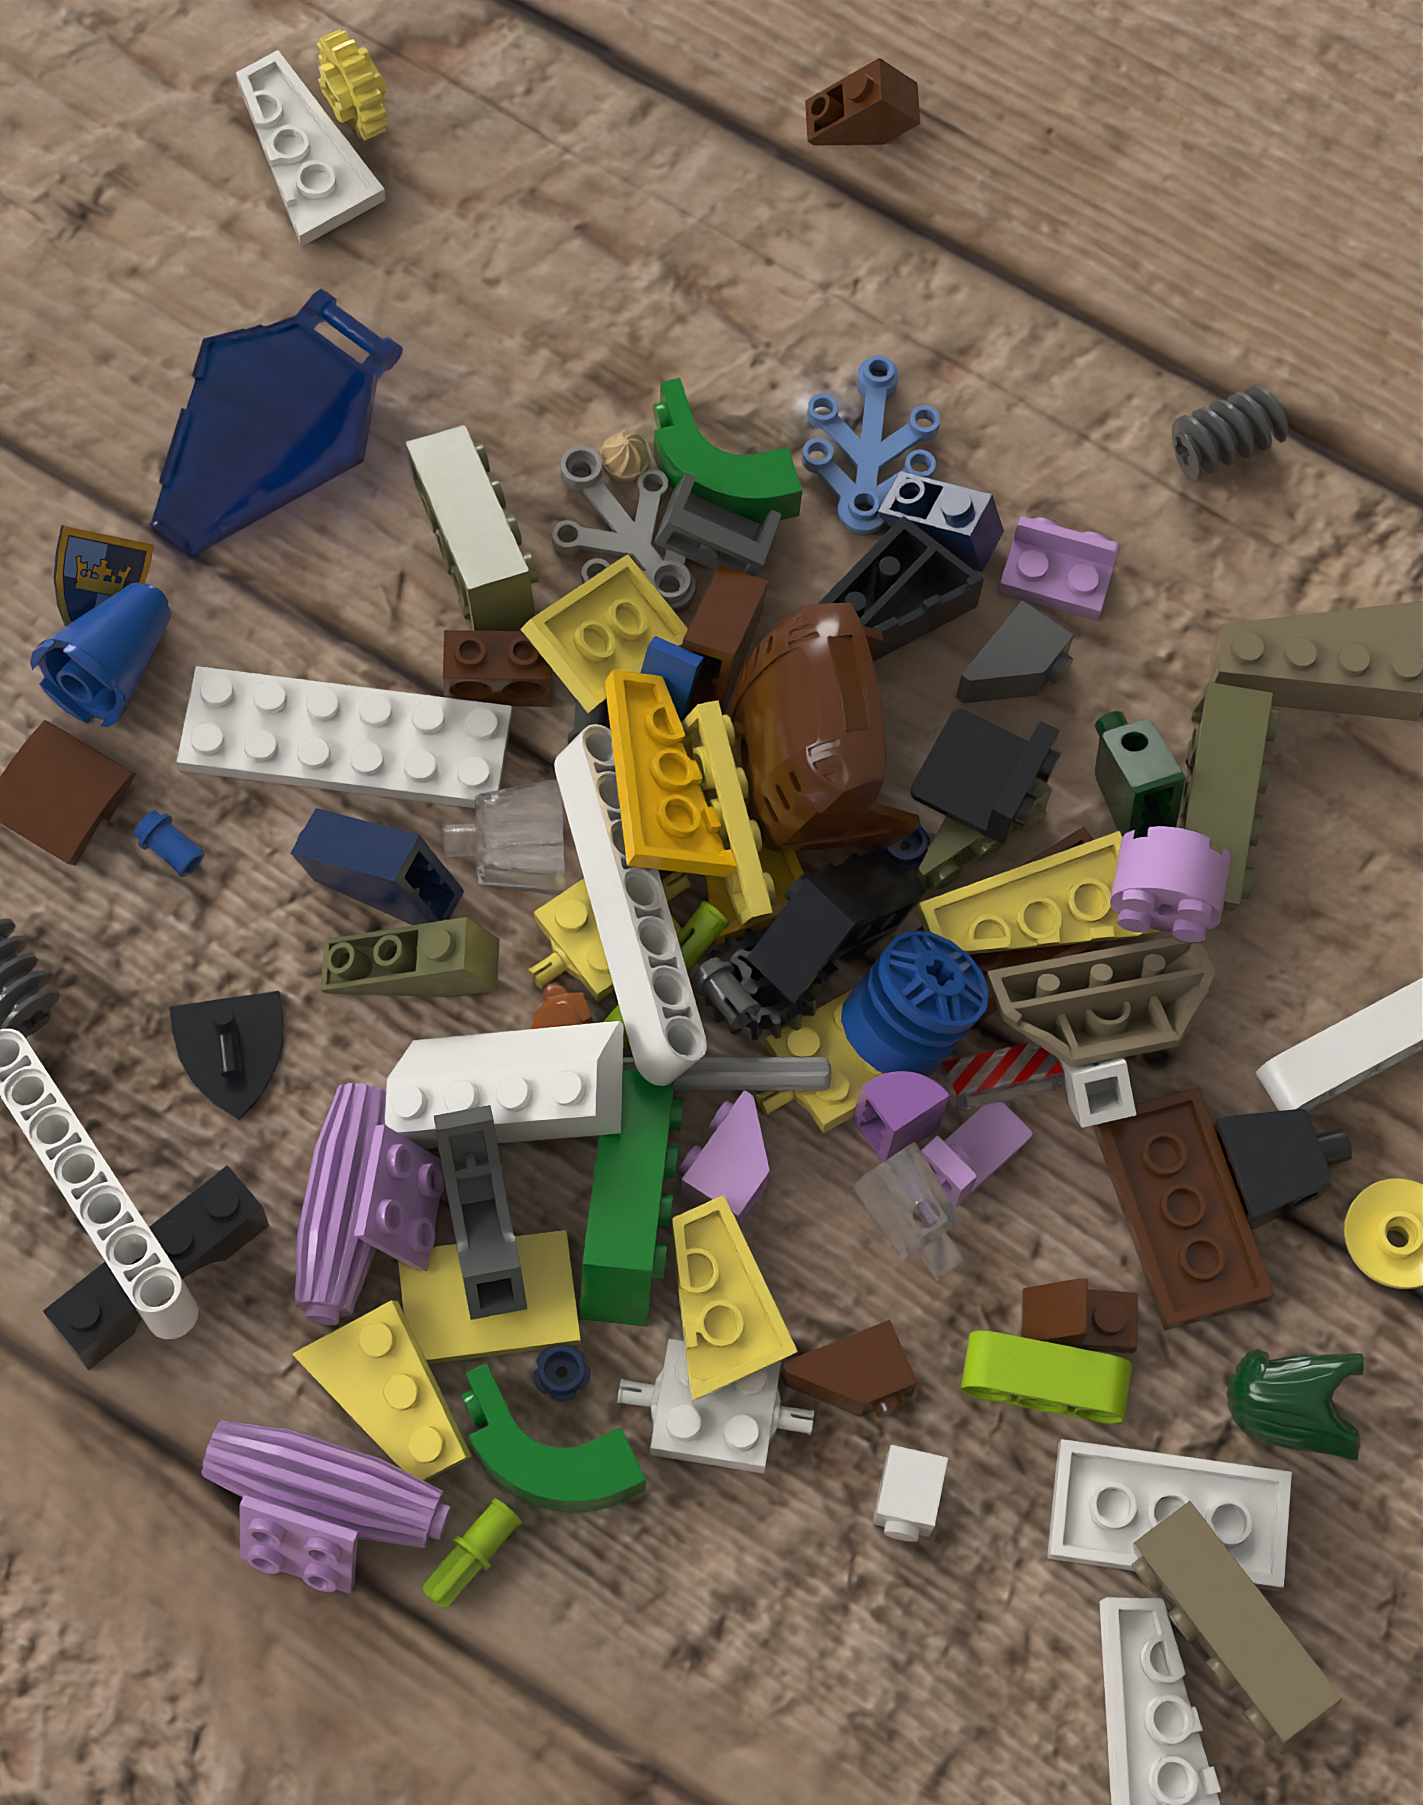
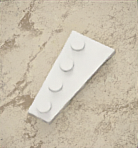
[1099,1597,1221,1805]

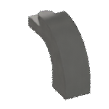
[433,1105,527,1320]

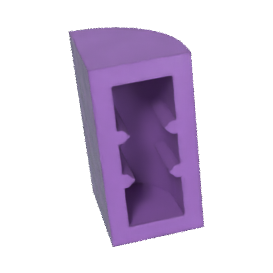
[853,1071,950,1165]

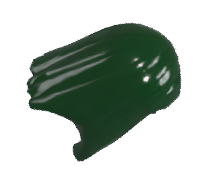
[1227,1349,1364,1460]

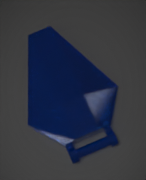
[148,289,403,557]

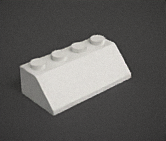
[385,1021,624,1149]

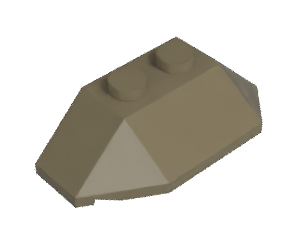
[986,936,1216,1067]

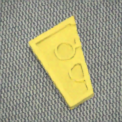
[670,1195,798,1403]
[292,1300,472,1482]

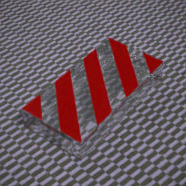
[942,1042,1065,1110]

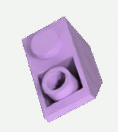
[678,1090,770,1227]

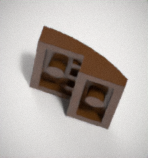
[0,720,136,865]

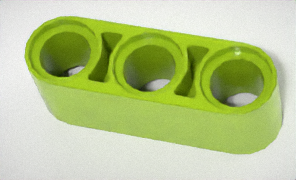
[960,1331,1133,1424]

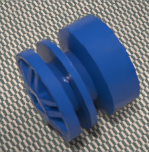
[841,930,988,1077]

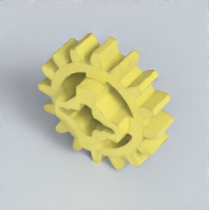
[317,29,388,141]

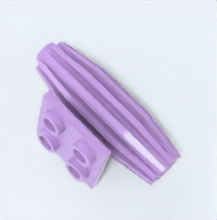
[295,1083,445,1325]
[201,1420,451,1594]

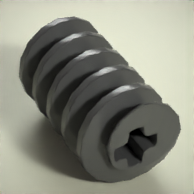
[1172,384,1288,481]
[0,918,61,1038]

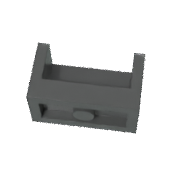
[654,472,781,576]

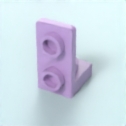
[915,1097,1032,1209]

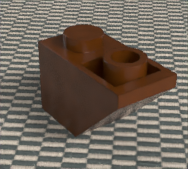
[805,58,920,145]

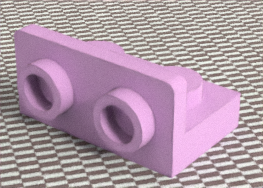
[998,516,1120,621]

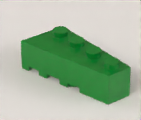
[579,1069,684,1327]

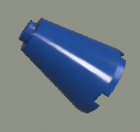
[30,583,171,727]

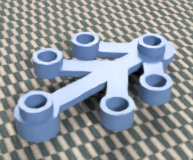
[802,355,940,535]

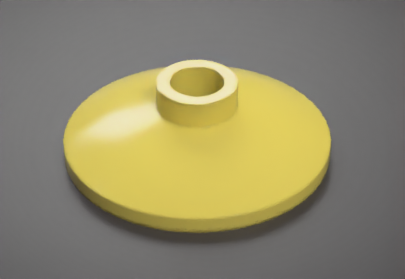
[1344,1178,1423,1289]

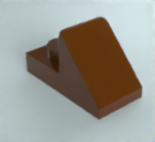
[1021,1278,1138,1354]

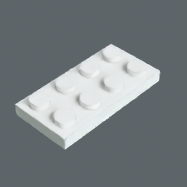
[1047,1439,1292,1591]

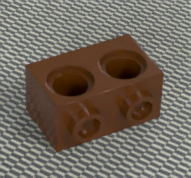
[443,630,552,707]

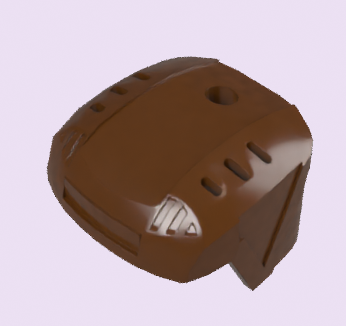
[731,603,921,851]

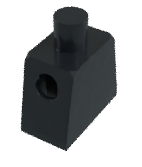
[1213,1109,1352,1231]

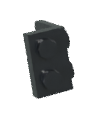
[910,709,1062,844]

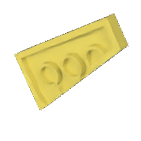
[681,700,776,926]

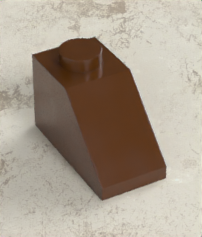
[780,1320,917,1418]

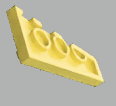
[916,831,1160,955]

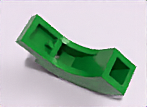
[653,378,802,523]
[461,1363,646,1513]

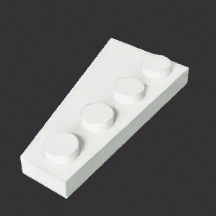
[236,50,386,247]

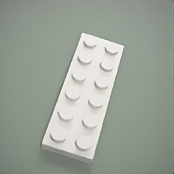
[176,666,512,811]

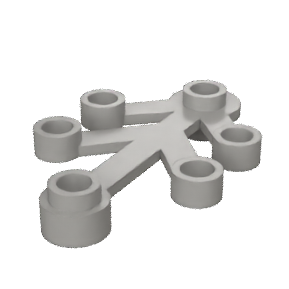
[552,446,696,611]

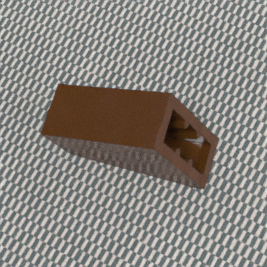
[682,565,769,715]

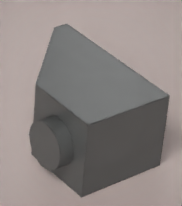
[956,600,1074,703]

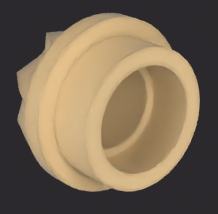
[600,430,651,483]

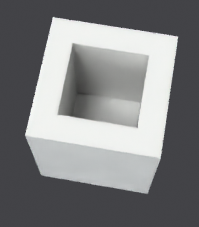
[1060,1057,1136,1128]
[872,1445,948,1542]

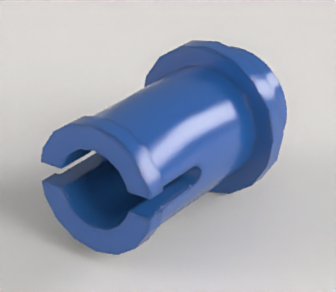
[134,810,205,878]

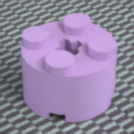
[1110,826,1232,942]

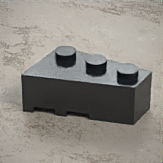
[818,516,984,662]

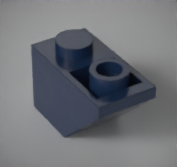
[878,471,1004,572]

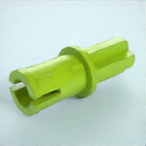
[421,1498,522,1609]

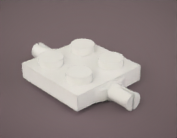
[617,1339,814,1474]

